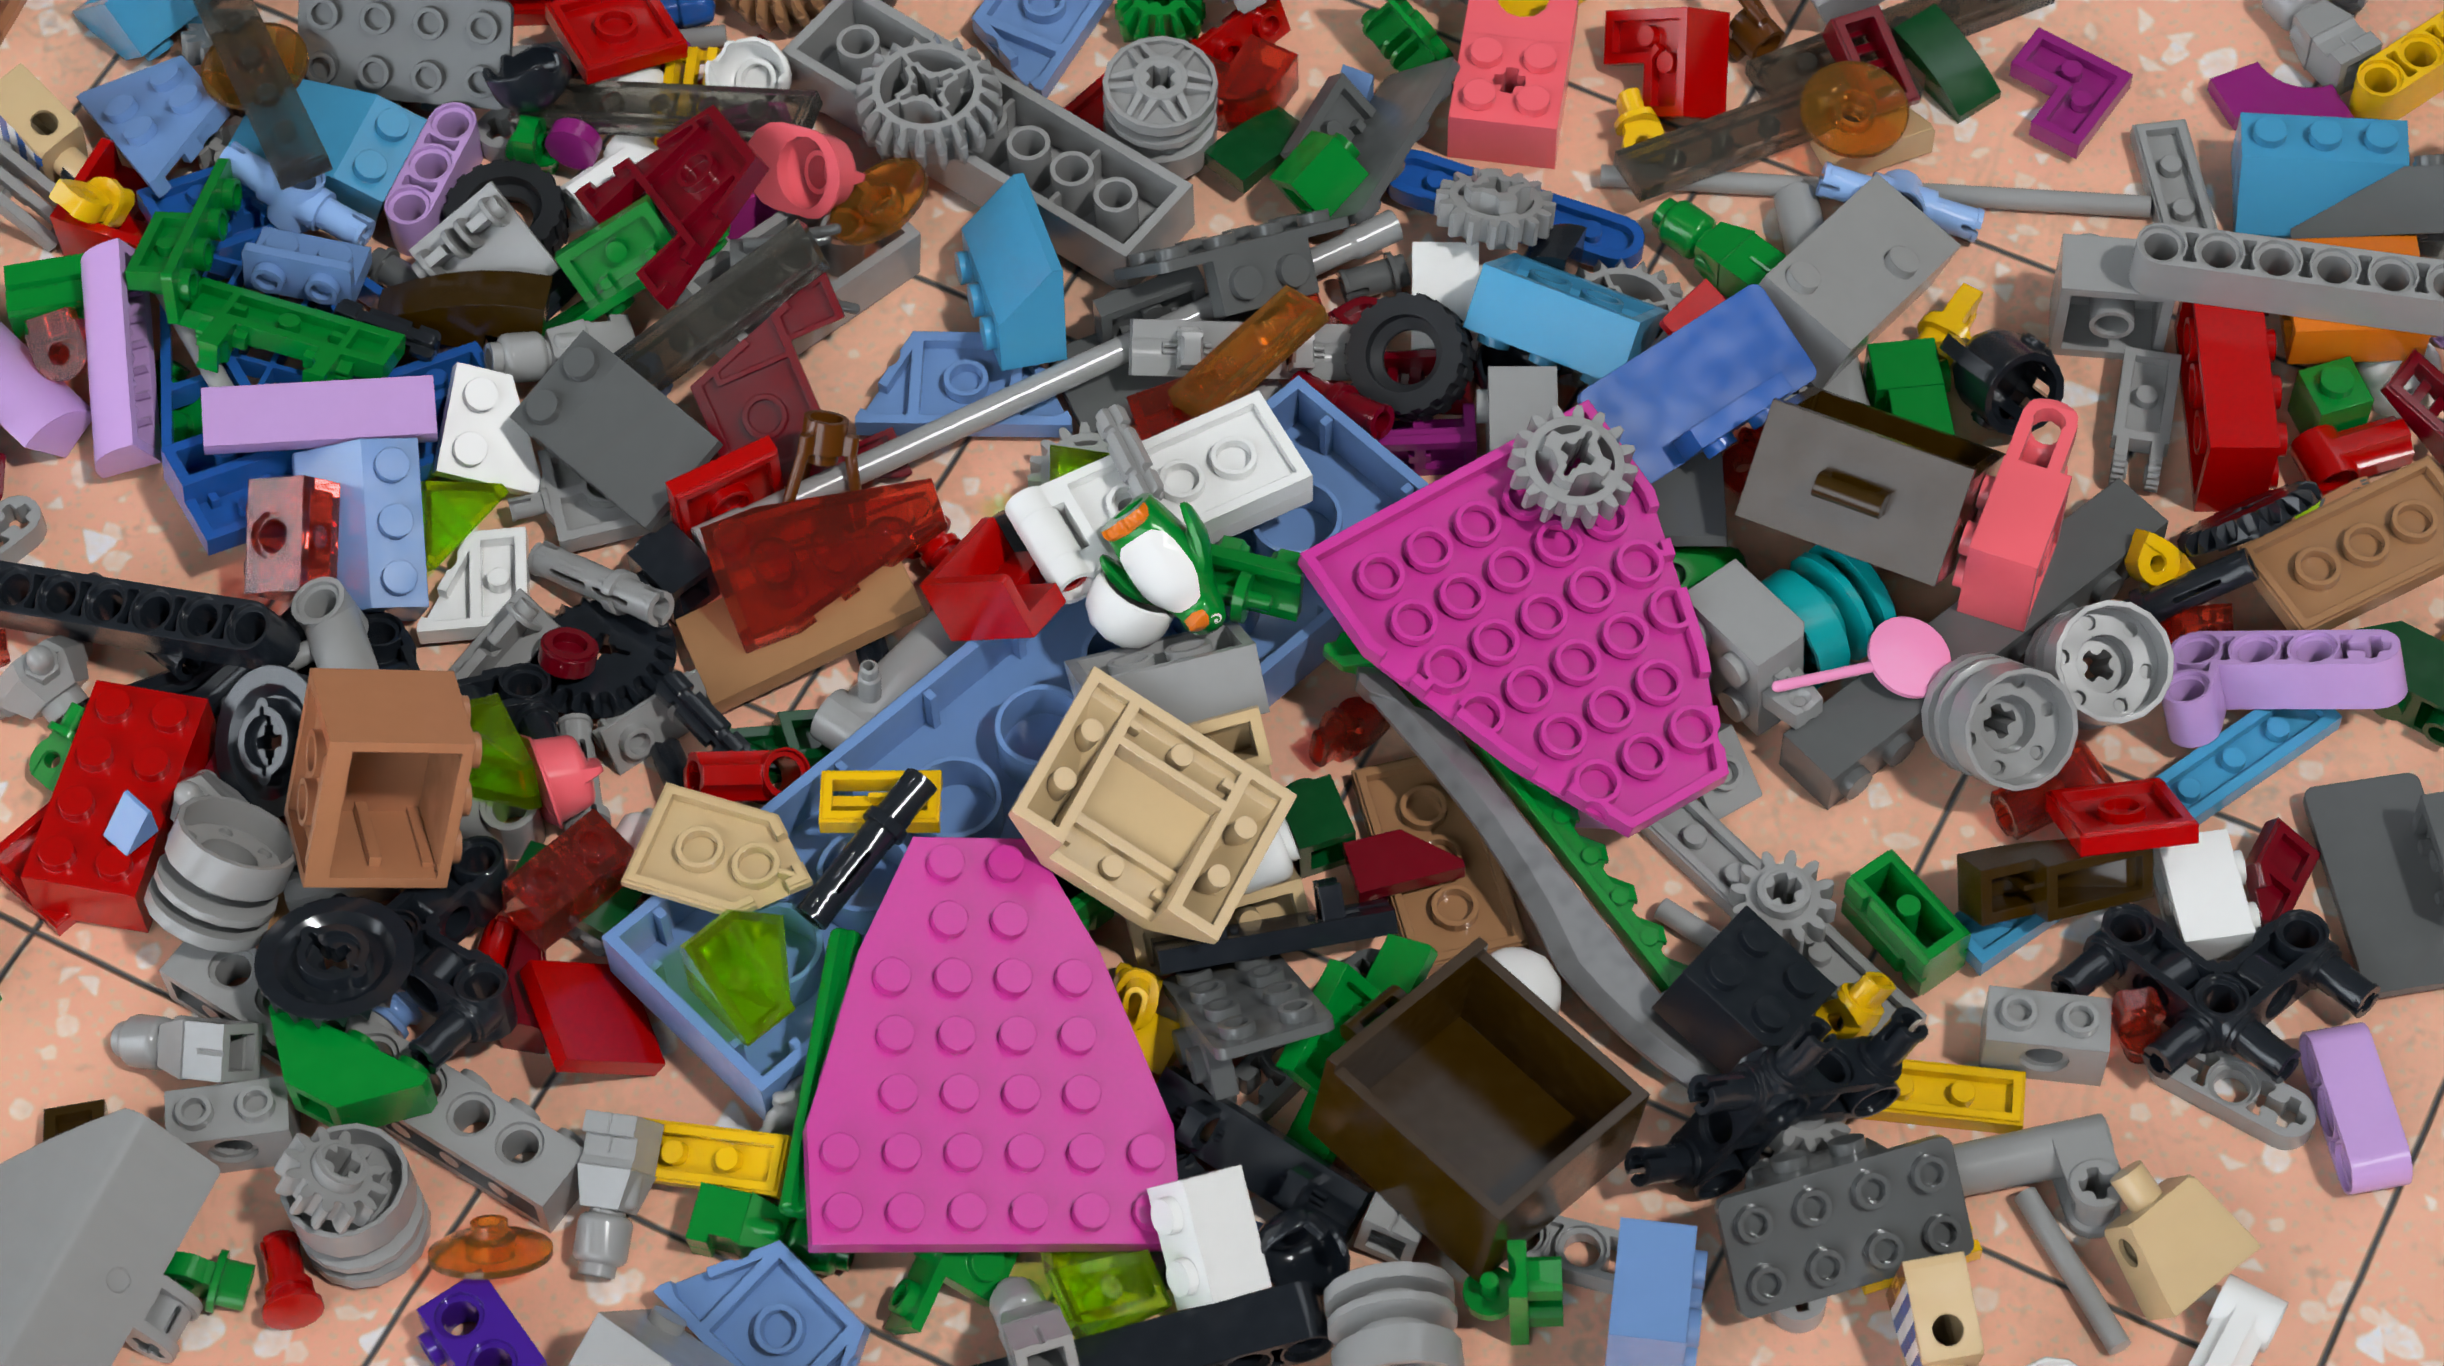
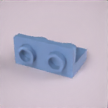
[241,226,372,306]

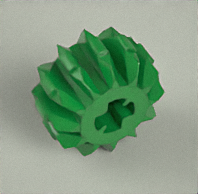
[1115,0,1206,42]

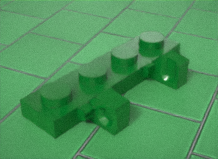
[177,276,406,382]

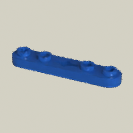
[1386,149,1645,268]

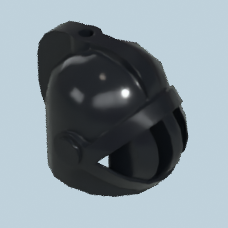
[1939,328,2064,436]

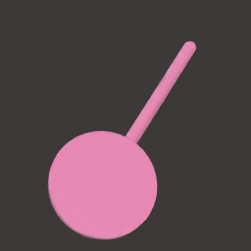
[1772,616,1952,699]

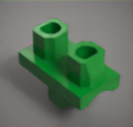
[1211,535,1305,624]
[1462,1239,1564,1345]

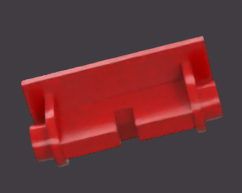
[1189,0,1291,86]

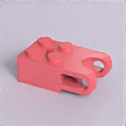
[1447,0,1579,169]
[1952,398,2078,632]

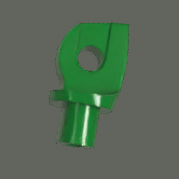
[505,114,559,174]
[29,702,85,792]
[164,1249,256,1313]

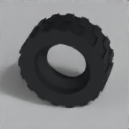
[443,159,569,258]
[1344,292,1476,422]

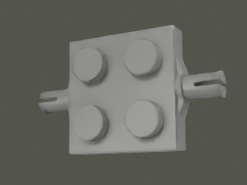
[507,449,672,552]

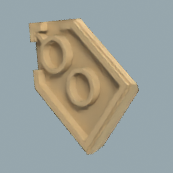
[621,782,813,919]

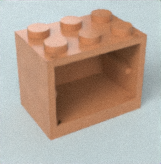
[284,668,482,888]

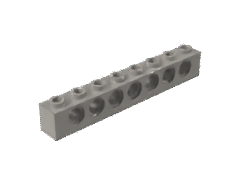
[159,942,584,1233]

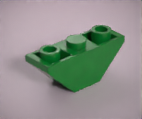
[268,1004,438,1127]

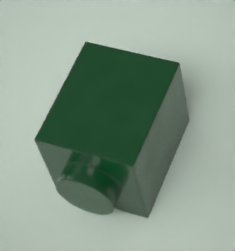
[1285,774,1356,879]

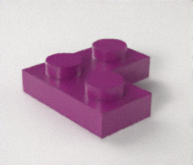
[2009,27,2133,159]

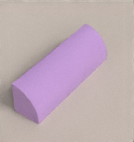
[80,238,162,478]
[0,321,92,458]
[201,375,438,455]

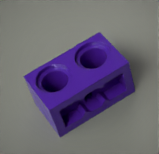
[416,1269,548,1366]

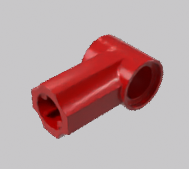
[2289,415,2415,496]
[683,747,810,805]

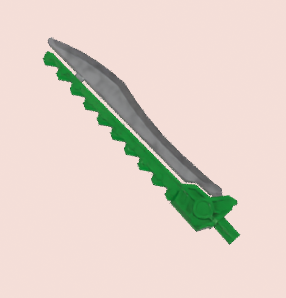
[1323,631,1722,1089]

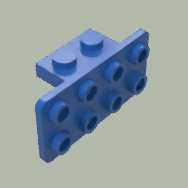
[1577,284,1817,484]

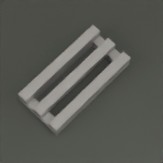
[0,140,59,252]

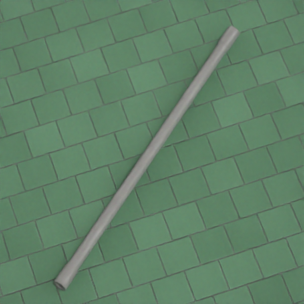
[691,210,1403,558]

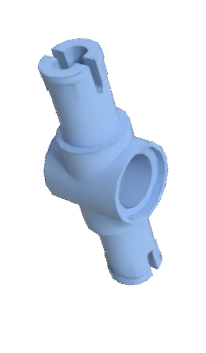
[219,141,376,246]
[1815,161,1985,243]

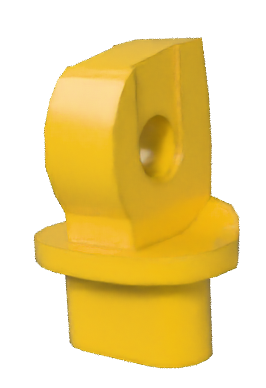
[1614,87,1671,168]
[49,176,135,228]
[1916,283,1983,367]
[2125,528,2195,589]
[1113,962,1162,1031]
[1815,971,1896,1041]

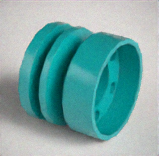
[1761,545,1897,689]

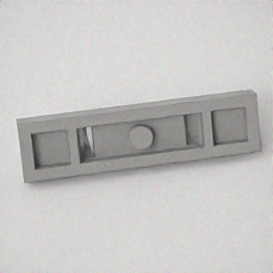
[1129,319,1352,381]

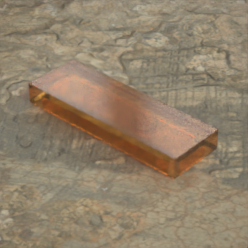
[1167,285,1329,418]

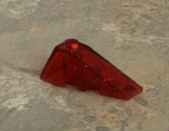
[700,478,949,653]

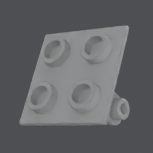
[408,181,561,278]

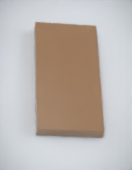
[2235,455,2444,630]
[675,521,928,714]
[1351,756,1529,977]

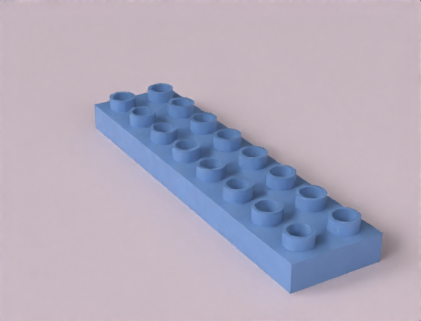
[602,375,1429,1120]

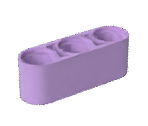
[384,102,484,257]
[2299,1022,2413,1195]

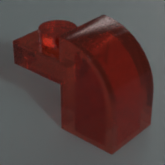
[1206,34,1299,132]

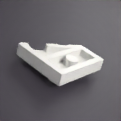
[432,362,541,496]
[417,526,530,644]

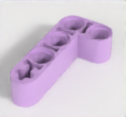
[2162,629,2408,748]

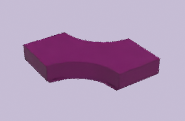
[2207,62,2354,131]

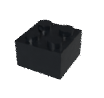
[1652,905,1837,1073]

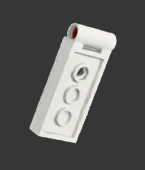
[1005,390,1313,604]

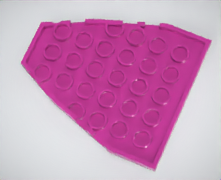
[1297,400,1729,838]
[803,837,1178,1253]

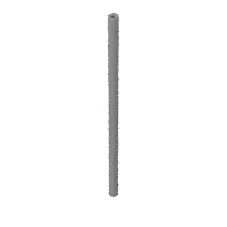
[1600,164,2151,218]

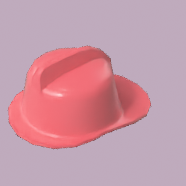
[748,122,866,219]
[513,734,604,829]

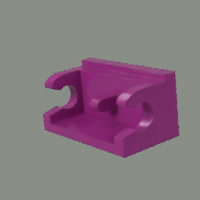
[1376,403,1477,476]

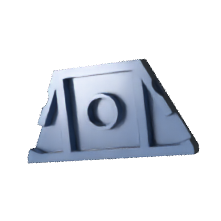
[972,0,1113,98]
[76,55,231,198]
[855,331,1073,438]
[653,1240,871,1366]

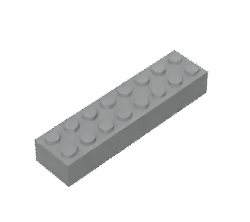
[782,0,1195,289]

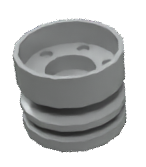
[1103,36,1218,179]
[2024,600,2174,730]
[1921,651,2078,791]
[144,795,296,953]
[280,1123,431,1289]
[1324,1261,1465,1366]

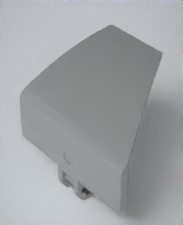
[0,1108,220,1366]

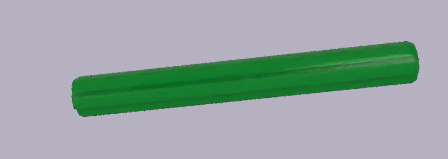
[779,928,863,1219]

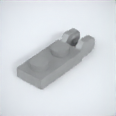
[2108,346,2182,493]

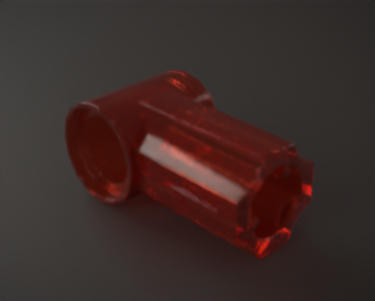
[1989,739,2115,840]

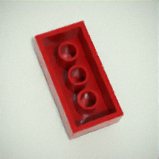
[2174,301,2288,512]
[21,680,217,933]

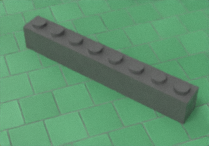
[1779,478,2169,810]

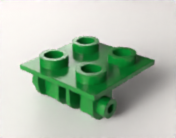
[1361,0,1455,80]

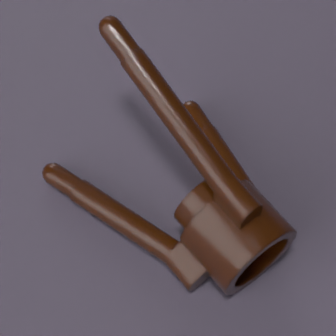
[1728,0,1786,63]
[779,410,866,534]

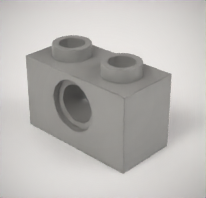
[1978,985,2112,1086]
[164,1076,301,1173]

